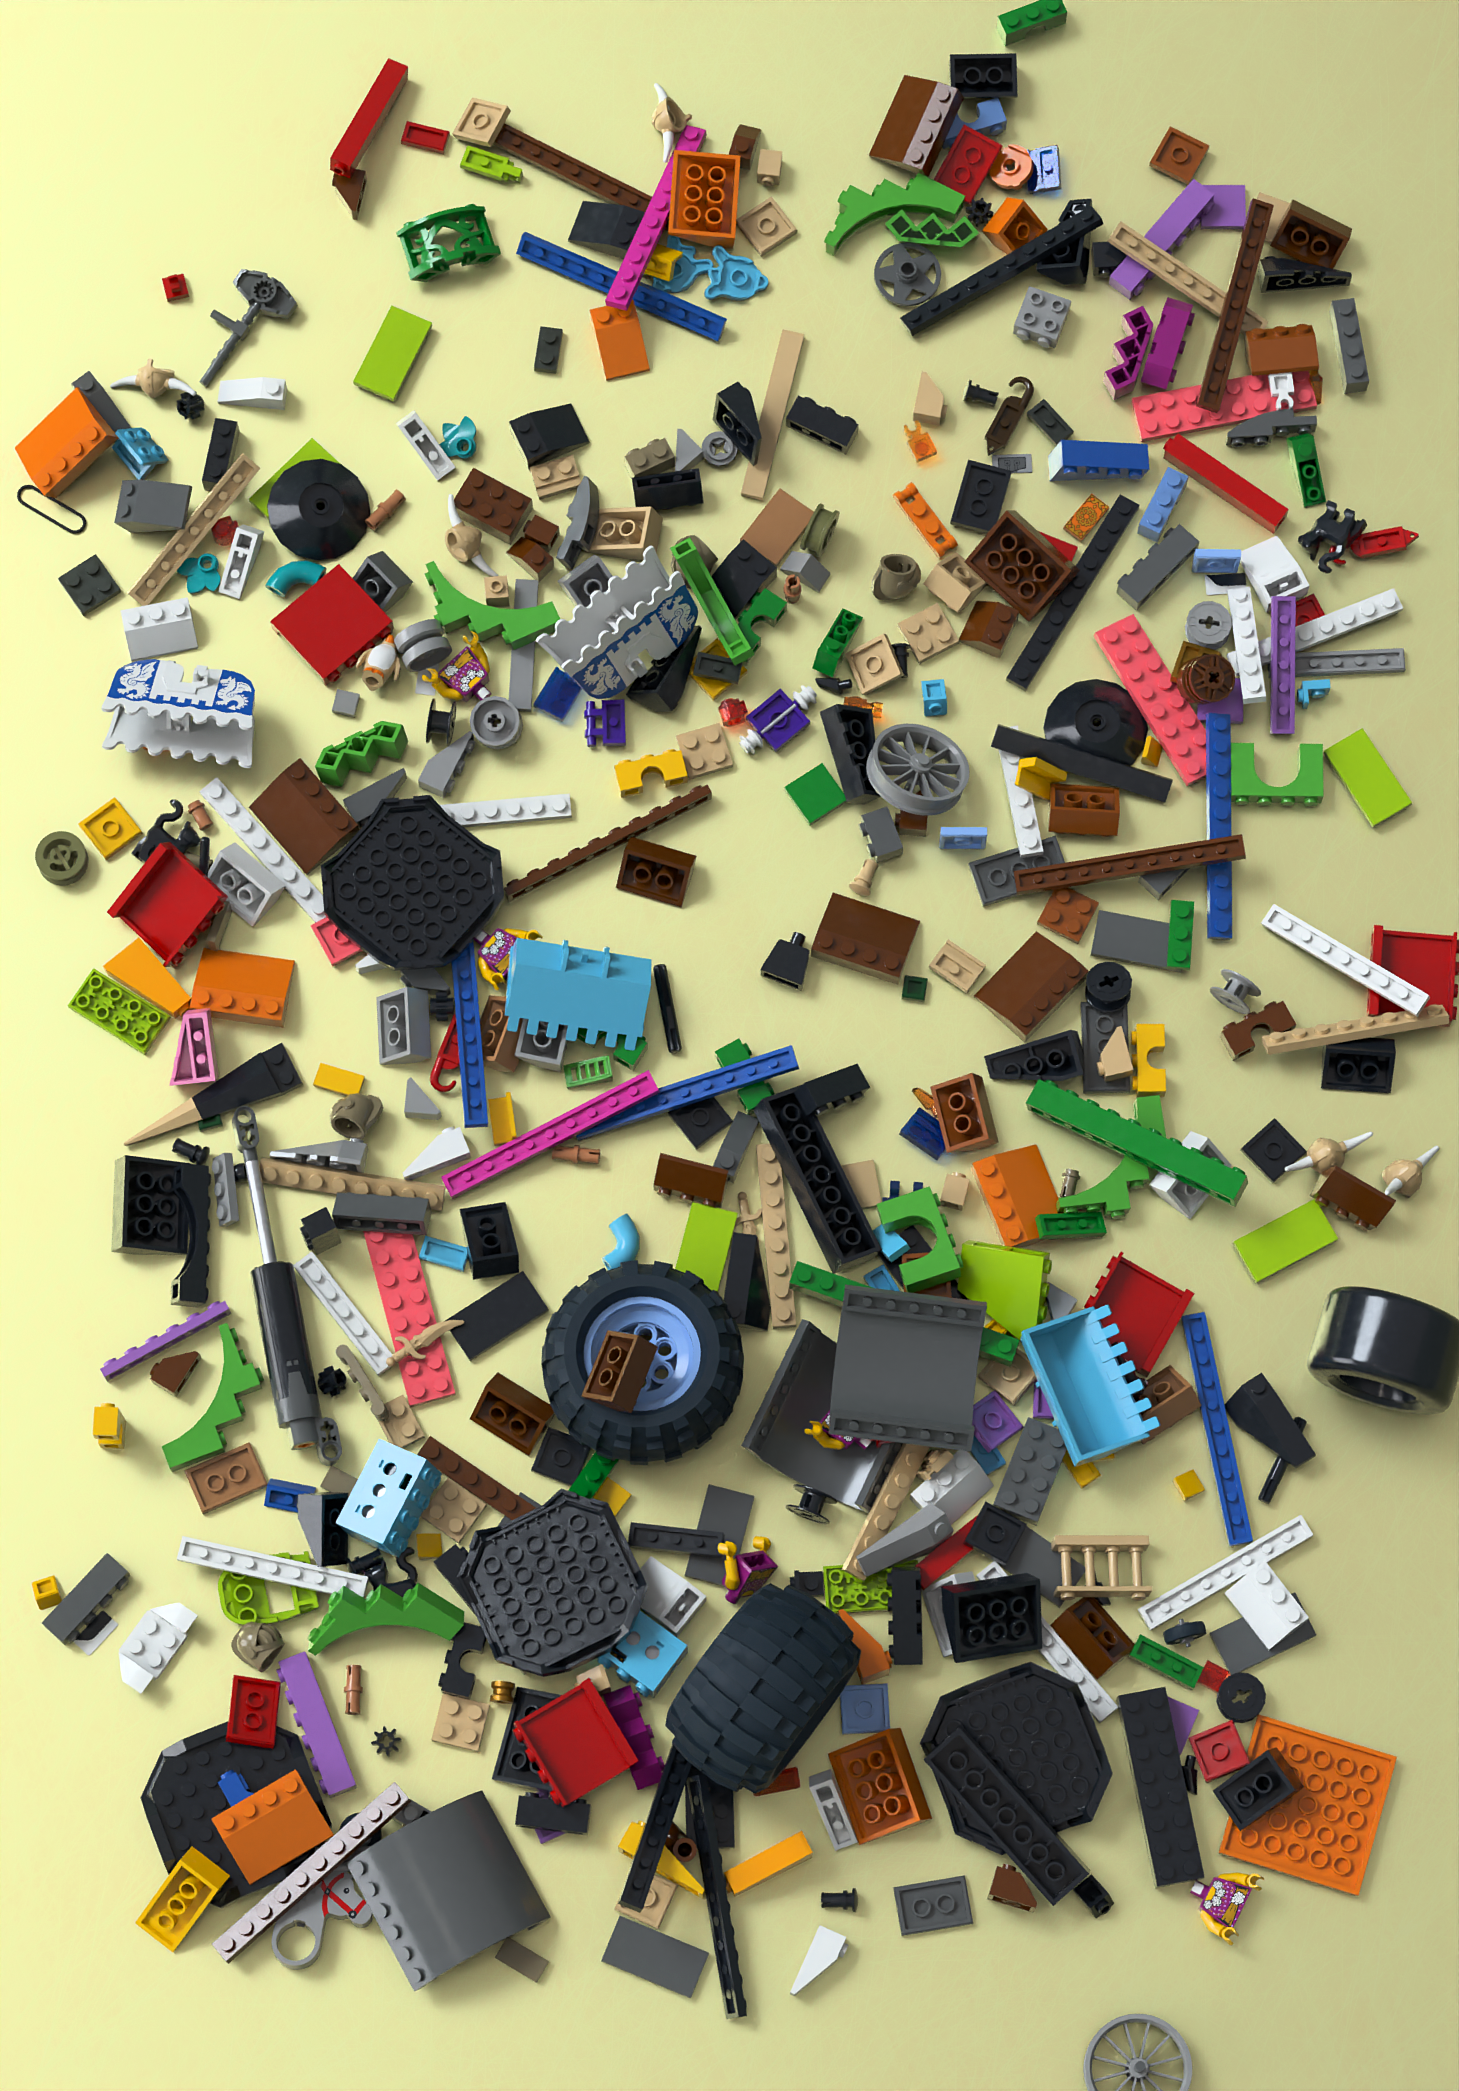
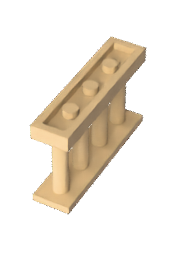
[1051,1535,1152,1601]

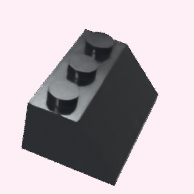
[949,53,1018,98]
[1321,1037,1396,1093]

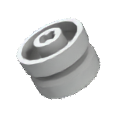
[394,619,452,672]
[470,696,523,750]

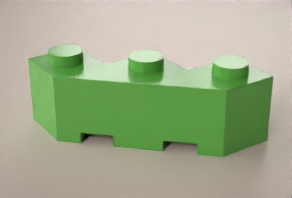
[885,210,979,248]
[315,721,408,787]

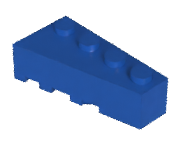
[1048,440,1149,481]

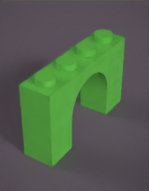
[1231,743,1324,806]
[876,1186,964,1293]

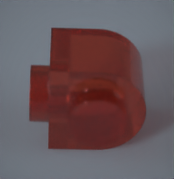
[211,516,239,546]
[718,698,748,727]

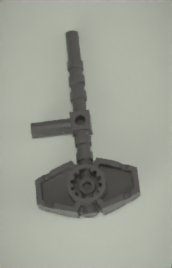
[199,269,298,387]

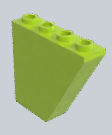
[957,1240,1052,1341]

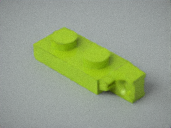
[460,146,523,182]

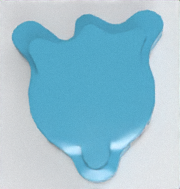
[652,235,713,293]
[704,245,768,301]

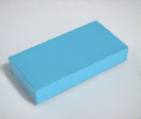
[873,1224,910,1262]
[419,1235,468,1272]

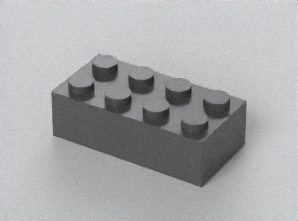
[993,1417,1067,1526]

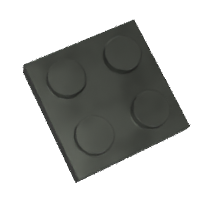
[58,554,121,616]

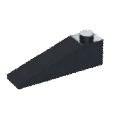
[1036,199,1092,285]
[1258,256,1352,293]
[626,625,702,712]
[984,1030,1084,1081]
[724,1232,771,1331]
[1224,1373,1316,1468]

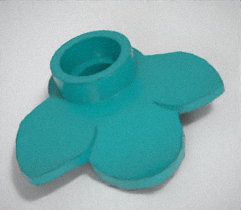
[439,416,476,459]
[177,553,221,594]

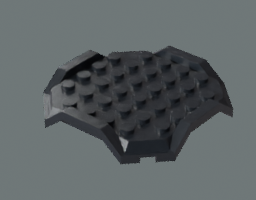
[321,795,504,971]
[457,1489,648,1677]
[920,1662,1113,1855]
[140,1721,332,1909]

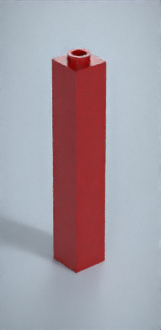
[330,58,408,178]
[1163,433,1289,534]

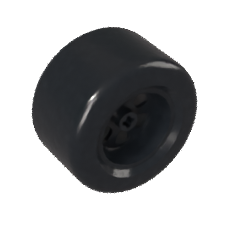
[1307,1286,1459,1415]

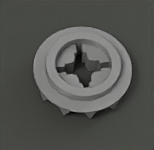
[702,431,737,467]

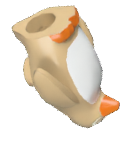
[356,635,401,691]

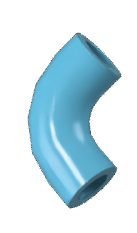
[602,1214,640,1270]

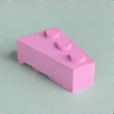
[169,1008,219,1086]

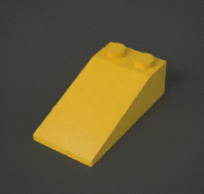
[618,1820,705,1899]
[135,1846,230,1952]

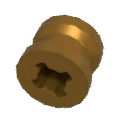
[490,1681,515,1704]

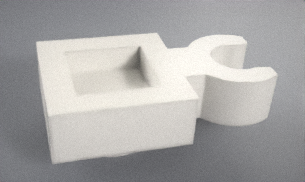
[1268,372,1294,410]

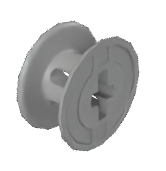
[1185,601,1232,650]
[1210,969,1261,1014]

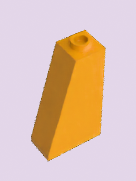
[103,938,191,1019]
[724,1831,813,1897]

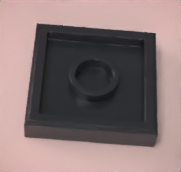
[668,1097,733,1150]
[1240,1118,1307,1184]
[531,1427,591,1487]
[963,1501,1027,1566]

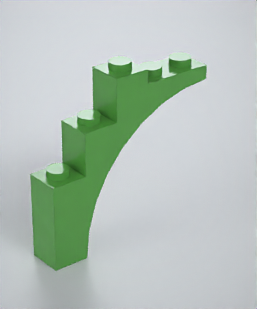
[824,172,965,256]
[425,561,560,650]
[1056,1095,1166,1219]
[162,1323,264,1472]
[308,1583,464,1656]

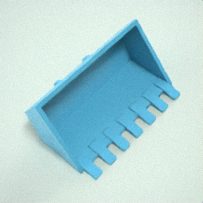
[505,938,651,1051]
[1020,1305,1160,1467]

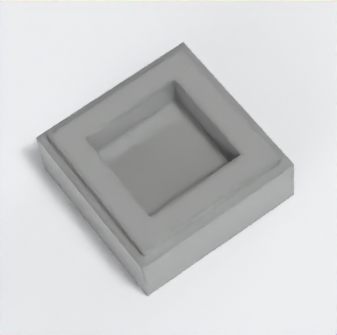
[332,689,360,717]

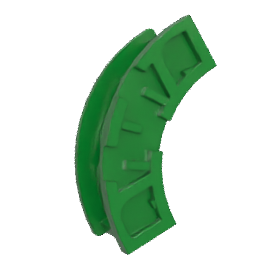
[396,204,501,282]

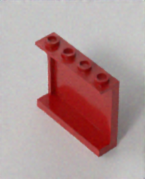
[270,564,394,686]
[107,842,228,967]
[1366,925,1459,1027]
[1084,1252,1195,1377]
[512,1678,639,1808]

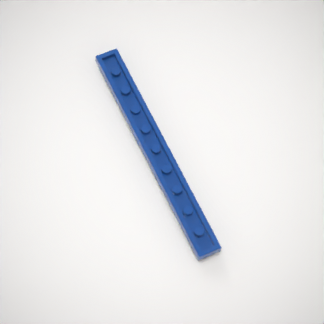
[516,232,727,341]
[1206,713,1232,940]
[451,942,488,1128]
[576,1045,799,1141]
[1181,1312,1253,1547]

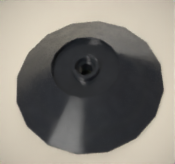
[267,459,371,561]
[1043,679,1148,776]

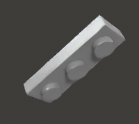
[212,1153,239,1227]

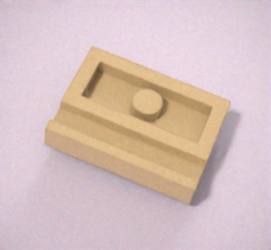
[530,455,581,500]
[929,940,986,994]
[378,1395,425,1448]
[916,1449,954,1480]

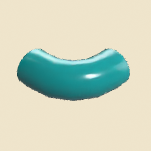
[265,560,327,597]

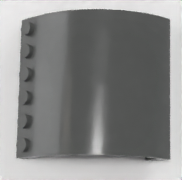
[829,1285,987,1451]
[741,1319,903,1513]
[346,1790,551,1991]

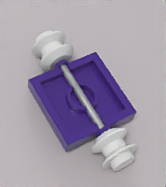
[739,685,817,754]

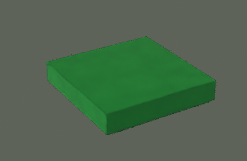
[784,763,847,825]

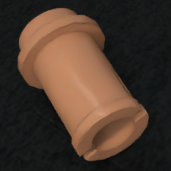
[188,800,213,831]

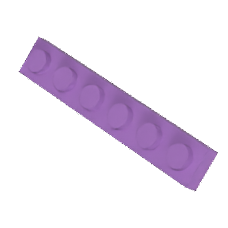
[1270,596,1296,734]
[100,1301,231,1381]

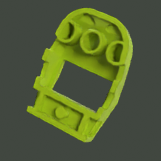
[218,1551,319,1625]

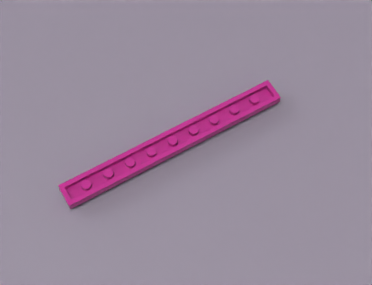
[605,125,707,311]
[441,1070,660,1199]

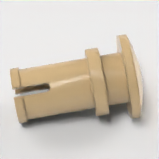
[849,859,879,896]

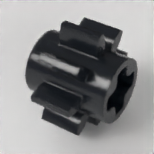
[966,198,994,227]
[177,391,205,419]
[430,992,454,1021]
[318,1366,346,1397]
[371,1726,402,1757]

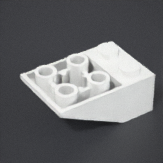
[1240,536,1310,613]
[640,1556,707,1637]

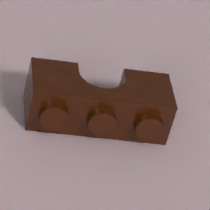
[1220,1001,1296,1061]

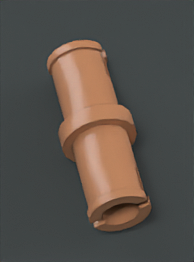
[365,489,406,531]
[783,575,802,604]
[552,1145,600,1164]
[344,1665,363,1715]

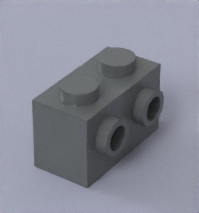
[858,806,903,863]

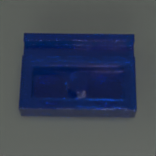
[1027,145,1061,194]
[533,667,582,722]
[899,1107,946,1160]

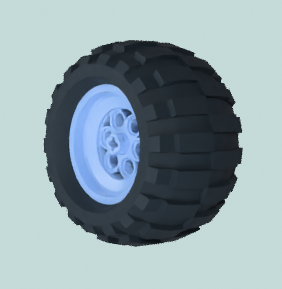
[541,1260,744,1465]
[665,1583,861,1794]

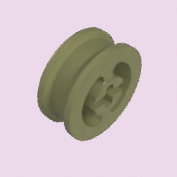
[800,503,840,557]
[35,831,88,886]

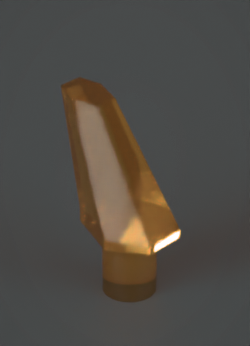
[1308,370,1323,405]
[912,1088,938,1118]

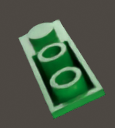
[1286,433,1326,507]
[812,608,863,677]

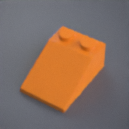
[590,300,650,381]
[838,1609,893,1685]

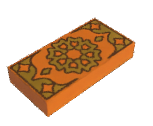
[1063,493,1109,542]

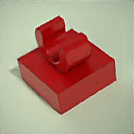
[162,274,189,302]

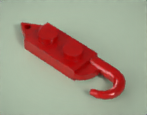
[1329,526,1419,565]
[430,1014,459,1092]

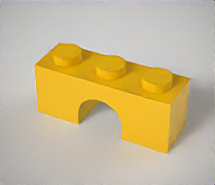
[614,749,688,798]
[1131,1024,1166,1097]
[93,1403,126,1449]

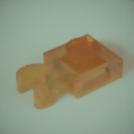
[904,420,937,463]
[843,696,883,719]

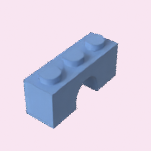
[942,98,1007,149]
[1137,467,1188,543]

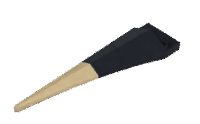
[123,1043,303,1146]

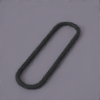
[17,485,86,534]

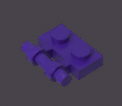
[584,699,626,747]

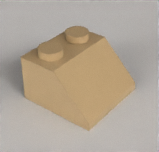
[923,552,987,612]

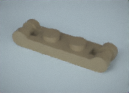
[336,1345,389,1421]

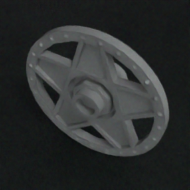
[874,242,941,306]

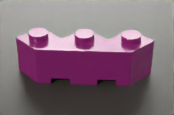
[1141,297,1195,389]
[1103,306,1153,400]
[603,1685,665,1790]

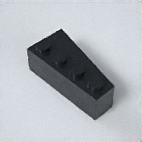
[820,704,881,804]
[887,1567,923,1665]

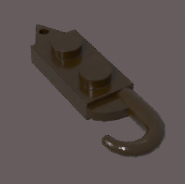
[984,376,1034,456]

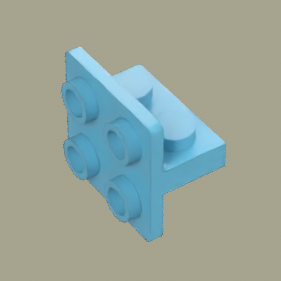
[112,427,169,480]

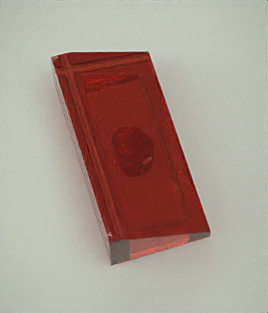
[753,1767,800,1796]

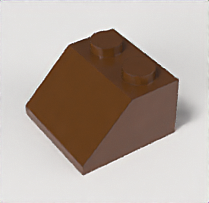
[959,601,1019,659]
[987,1864,1037,1913]

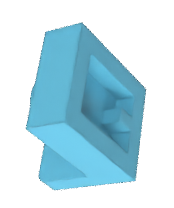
[921,679,947,716]
[1297,679,1331,709]

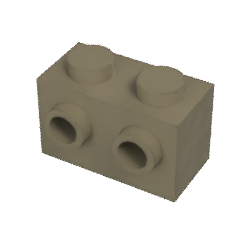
[624,438,675,479]

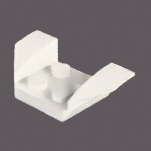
[119,1603,198,1694]

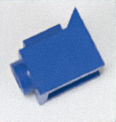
[218,1769,254,1807]

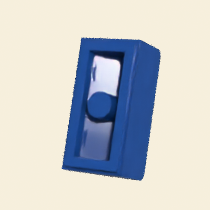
[264,1478,316,1513]

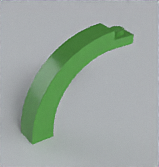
[670,537,755,666]

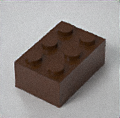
[454,468,533,545]

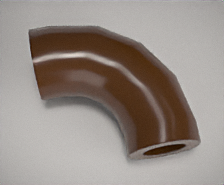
[665,1821,697,1862]

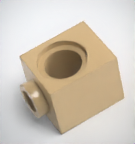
[757,149,782,186]
[484,575,510,607]
[940,1172,970,1211]

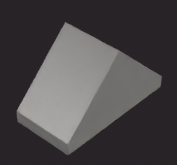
[675,429,703,472]
[780,551,830,593]
[404,1077,442,1120]
[1046,1282,1077,1321]

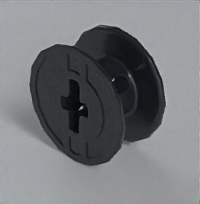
[426,698,456,746]
[1085,962,1132,1013]
[785,1484,837,1524]
[1216,1672,1266,1723]

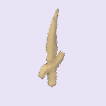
[734,1192,762,1244]
[386,1320,465,1366]

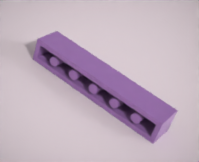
[1109,179,1215,300]
[276,1651,357,1798]

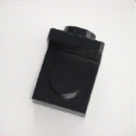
[790,1570,824,1597]
[1073,1874,1114,1918]

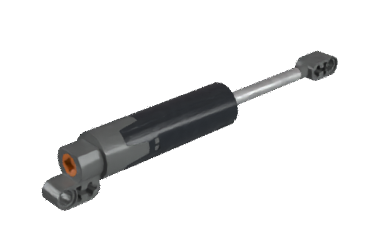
[232,1106,342,1466]

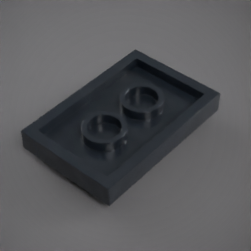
[950,460,1012,534]

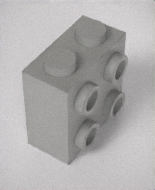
[1013,286,1071,348]

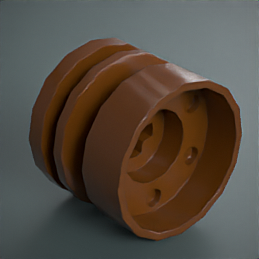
[1177,654,1235,705]

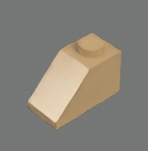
[913,371,947,426]
[1096,1026,1133,1082]
[574,1664,611,1697]

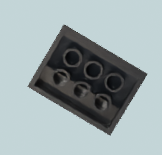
[111,1155,190,1255]
[941,1573,1042,1663]
[492,1687,561,1795]

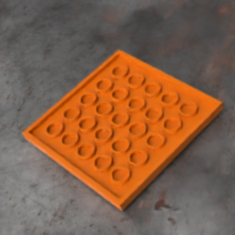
[1218,1714,1397,1896]

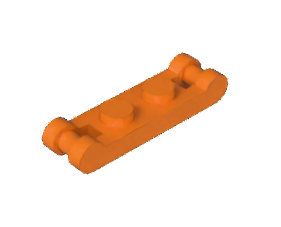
[893,482,958,558]

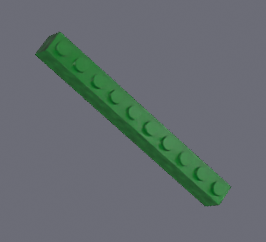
[1026,1079,1248,1207]
[789,1261,1020,1367]

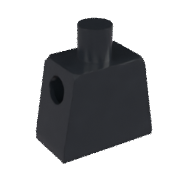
[761,932,810,991]

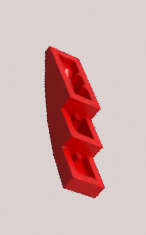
[914,1515,978,1591]

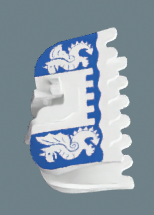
[536,546,698,699]
[101,659,255,768]

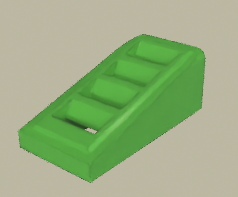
[563,1055,613,1089]

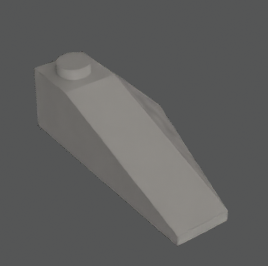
[270,1138,368,1173]
[856,1503,954,1576]

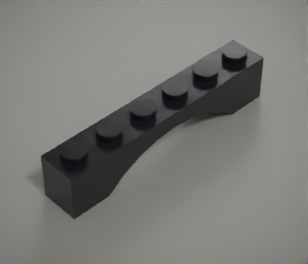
[171,1163,211,1308]

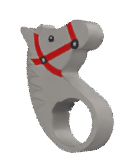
[272,1872,373,1970]

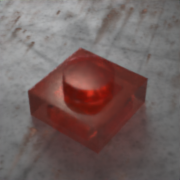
[1197,1660,1229,1693]

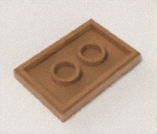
[740,488,814,567]
[184,1442,267,1515]

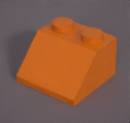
[982,197,1048,255]

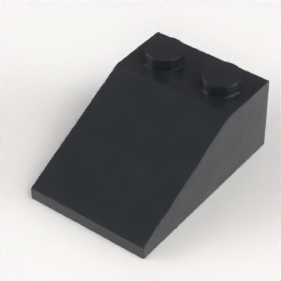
[568,201,645,260]
[712,382,762,466]
[509,403,590,470]
[711,539,777,620]
[460,1202,519,1280]
[297,1492,348,1567]
[1213,1747,1304,1831]

